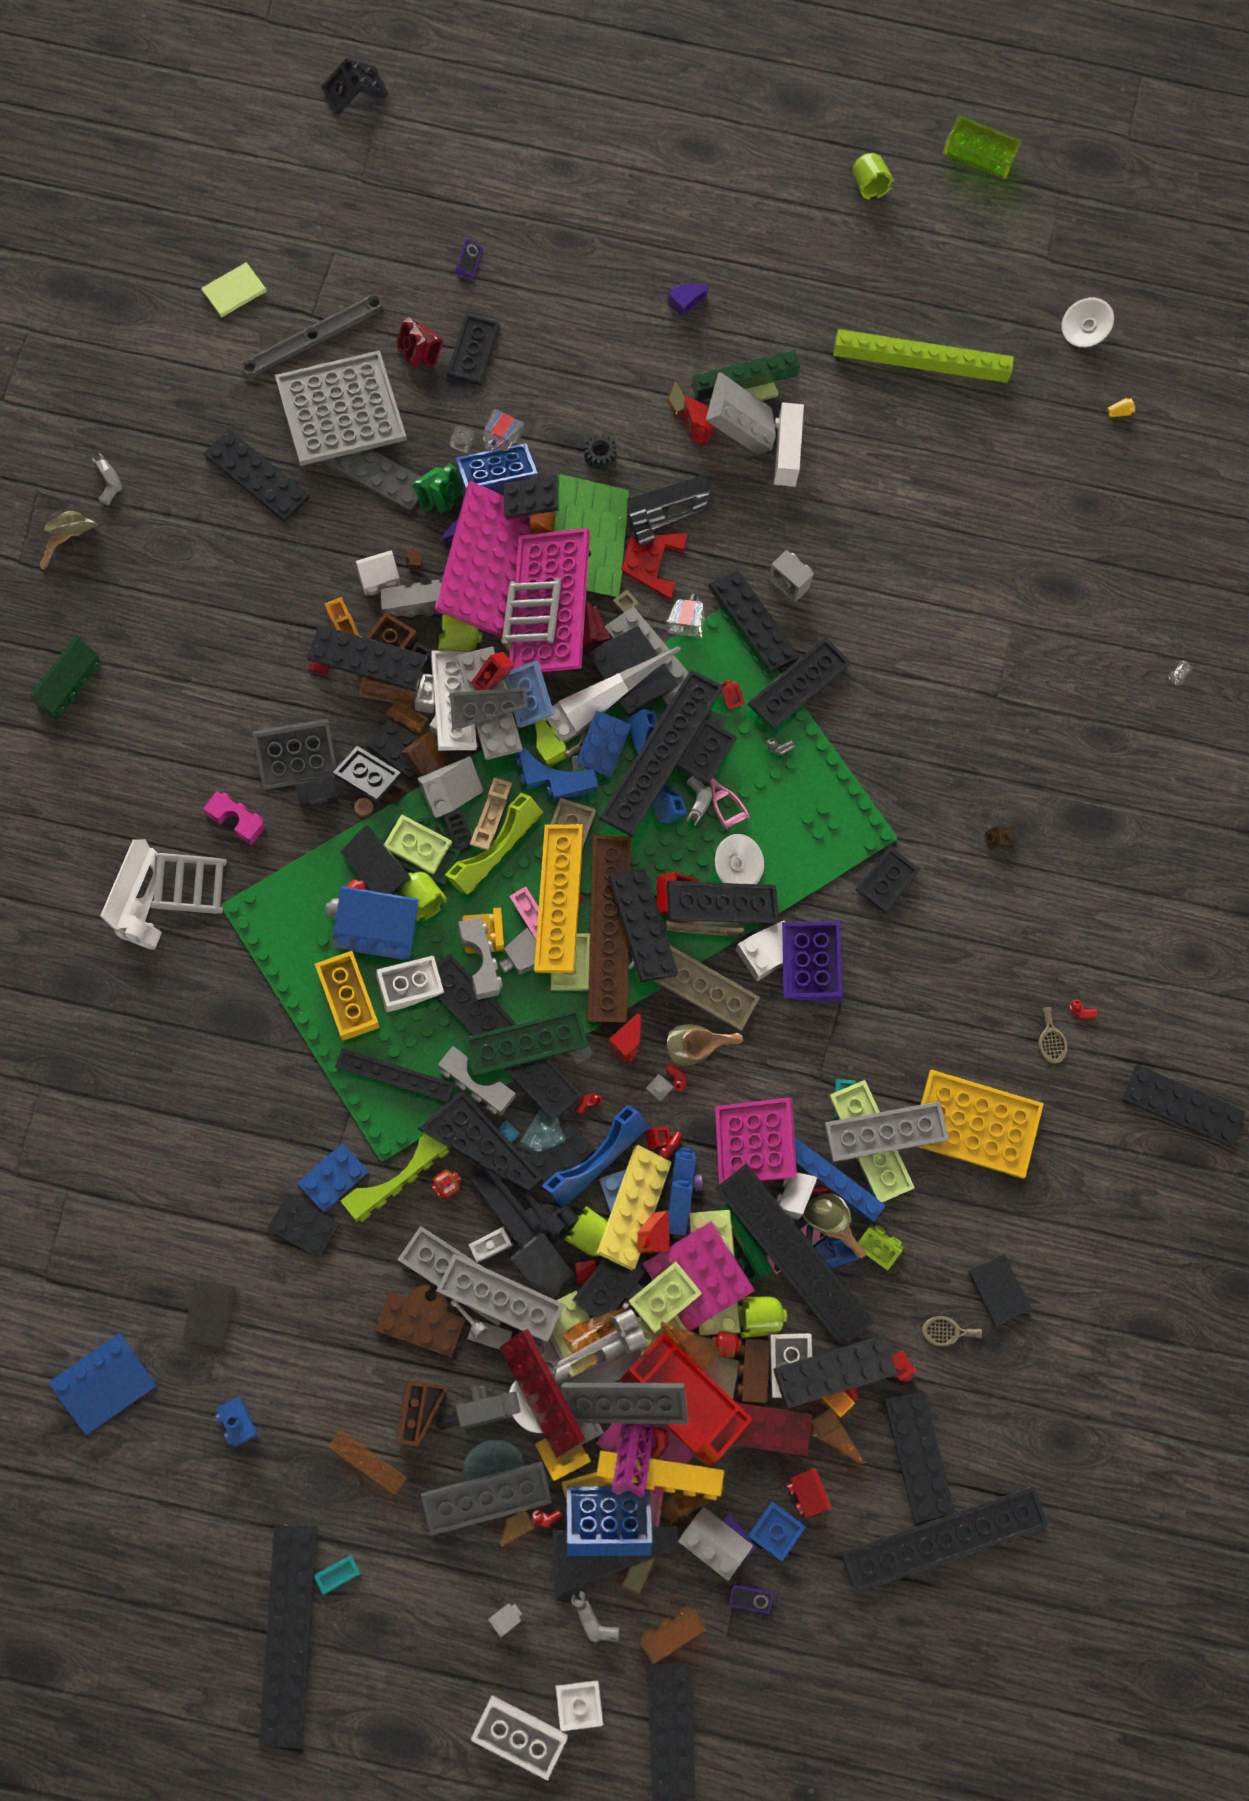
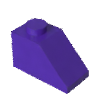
[668,283,709,317]

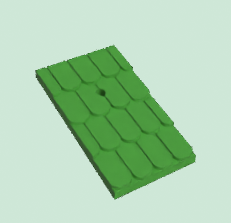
[553,474,629,597]

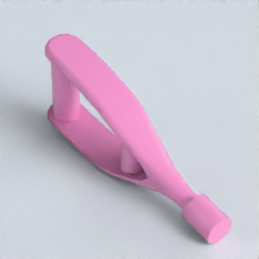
[710,778,750,830]

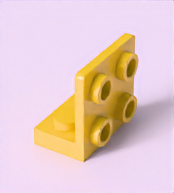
[463,908,504,954]
[536,1438,591,1482]

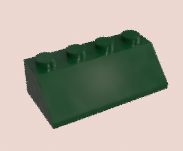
[30,636,101,720]
[713,1203,773,1284]

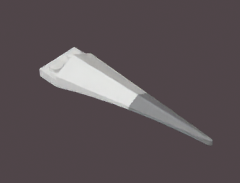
[547,647,681,743]

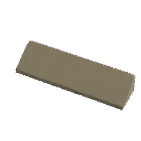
[665,917,744,937]

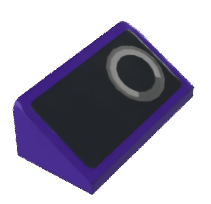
[456,238,483,279]
[728,1584,774,1614]

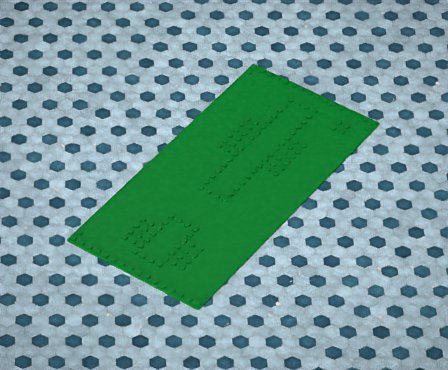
[221,608,897,1162]

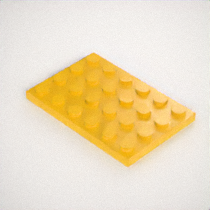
[918,1070,1044,1179]

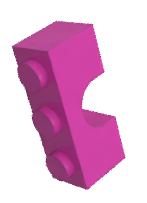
[203,791,265,845]

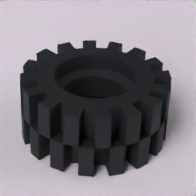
[584,434,617,470]

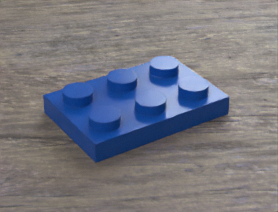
[575,711,631,778]
[297,1143,369,1213]

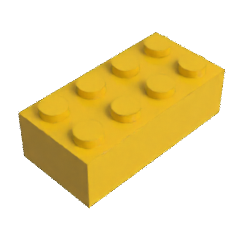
[315,951,379,1041]

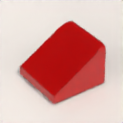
[645,1126,671,1150]
[575,1260,596,1285]

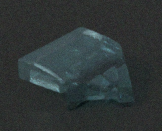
[520,1109,565,1152]

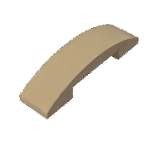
[470,778,512,851]

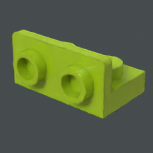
[858,1224,903,1271]

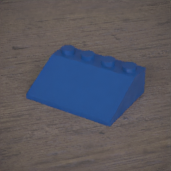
[456,443,538,496]
[332,886,419,961]
[49,1333,156,1435]
[567,1486,652,1556]

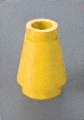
[1107,398,1135,418]

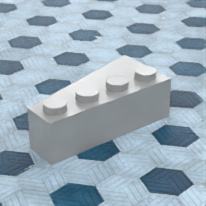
[380,580,443,618]

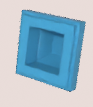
[498,1120,520,1143]

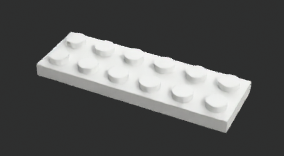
[431,651,477,751]

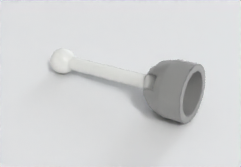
[451,1300,489,1340]

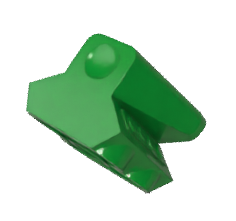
[413,463,463,514]

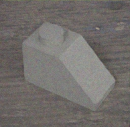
[488,1603,522,1637]

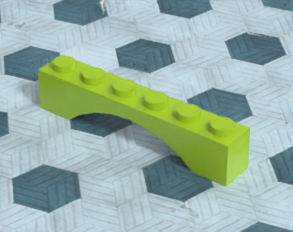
[503,680,567,768]
[445,793,543,895]
[341,1134,450,1222]

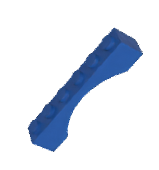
[627,709,687,823]
[542,1105,649,1208]
[795,1138,886,1224]

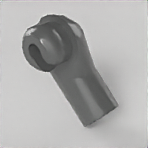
[767,739,795,755]

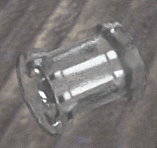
[1168,661,1192,685]

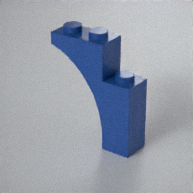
[515,748,598,802]
[668,1147,696,1236]

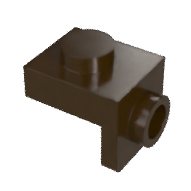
[985,826,1017,850]

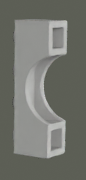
[457,917,502,1000]
[438,1046,515,1115]

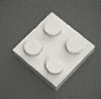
[556,1681,603,1731]

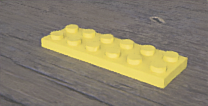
[597,1145,672,1270]

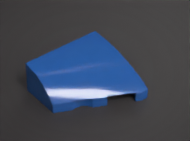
[815,1227,859,1268]

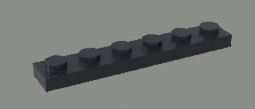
[335,1048,455,1103]

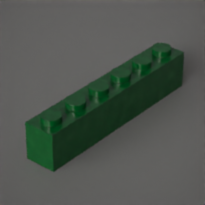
[691,350,801,401]

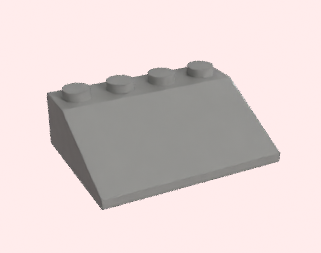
[706,372,776,455]

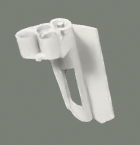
[100,839,162,950]

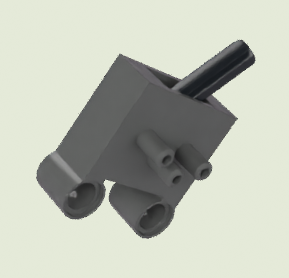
[436,1386,521,1430]

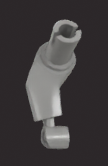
[92,454,122,506]
[687,776,713,825]
[571,1592,619,1643]

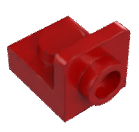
[721,680,745,710]
[892,1350,917,1383]

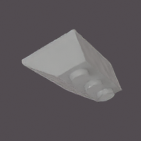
[678,1506,753,1581]

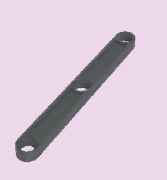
[241,295,382,378]

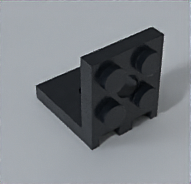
[321,58,388,115]

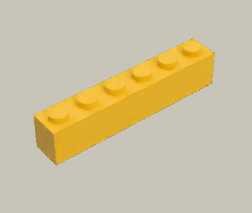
[597,1451,725,1500]

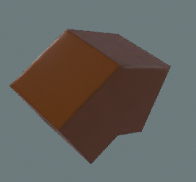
[406,548,422,570]

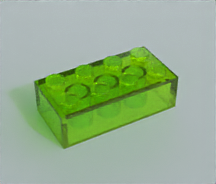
[943,115,1022,180]

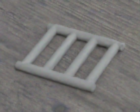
[502,578,561,645]
[150,853,227,914]

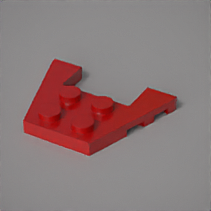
[622,533,687,600]

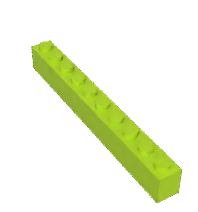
[833,329,1014,383]

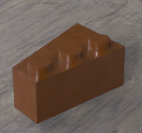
[395,1380,448,1447]

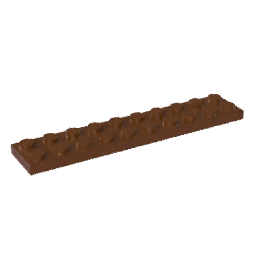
[587,835,631,1024]

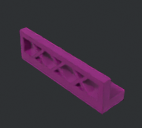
[612,1423,654,1497]

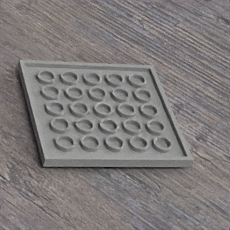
[275,350,407,466]

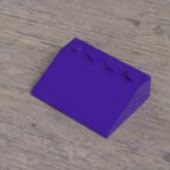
[782,921,842,1002]

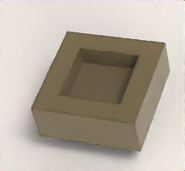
[613,590,639,614]

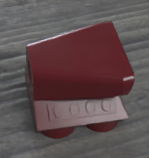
[396,317,443,369]
[582,602,610,655]

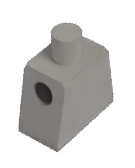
[498,928,536,975]

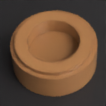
[354,798,374,818]

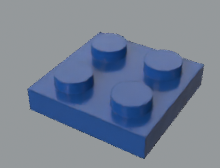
[748,1502,805,1562]

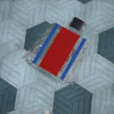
[483,408,525,452]
[666,594,704,638]

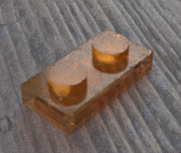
[387,701,429,733]

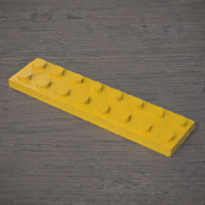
[534,824,584,973]

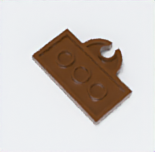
[375,1285,466,1358]

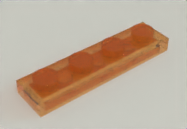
[328,1429,407,1496]

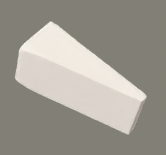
[415,673,435,713]
[469,1227,515,1263]

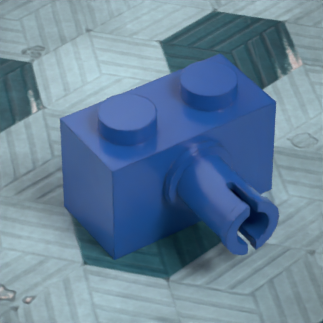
[216,1397,259,1447]

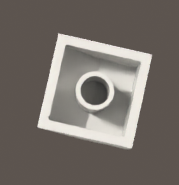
[356,550,400,596]
[776,1173,817,1220]

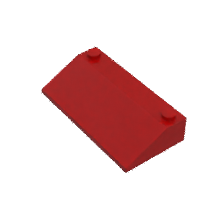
[619,1332,753,1468]

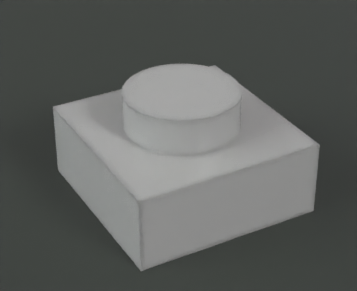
[646,1074,673,1102]

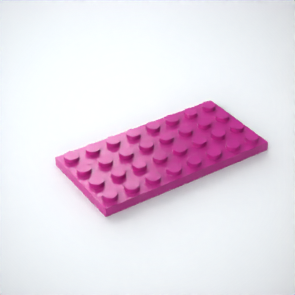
[434,481,531,638]
[509,528,590,672]

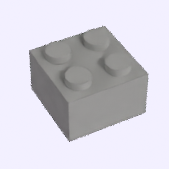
[768,550,814,603]

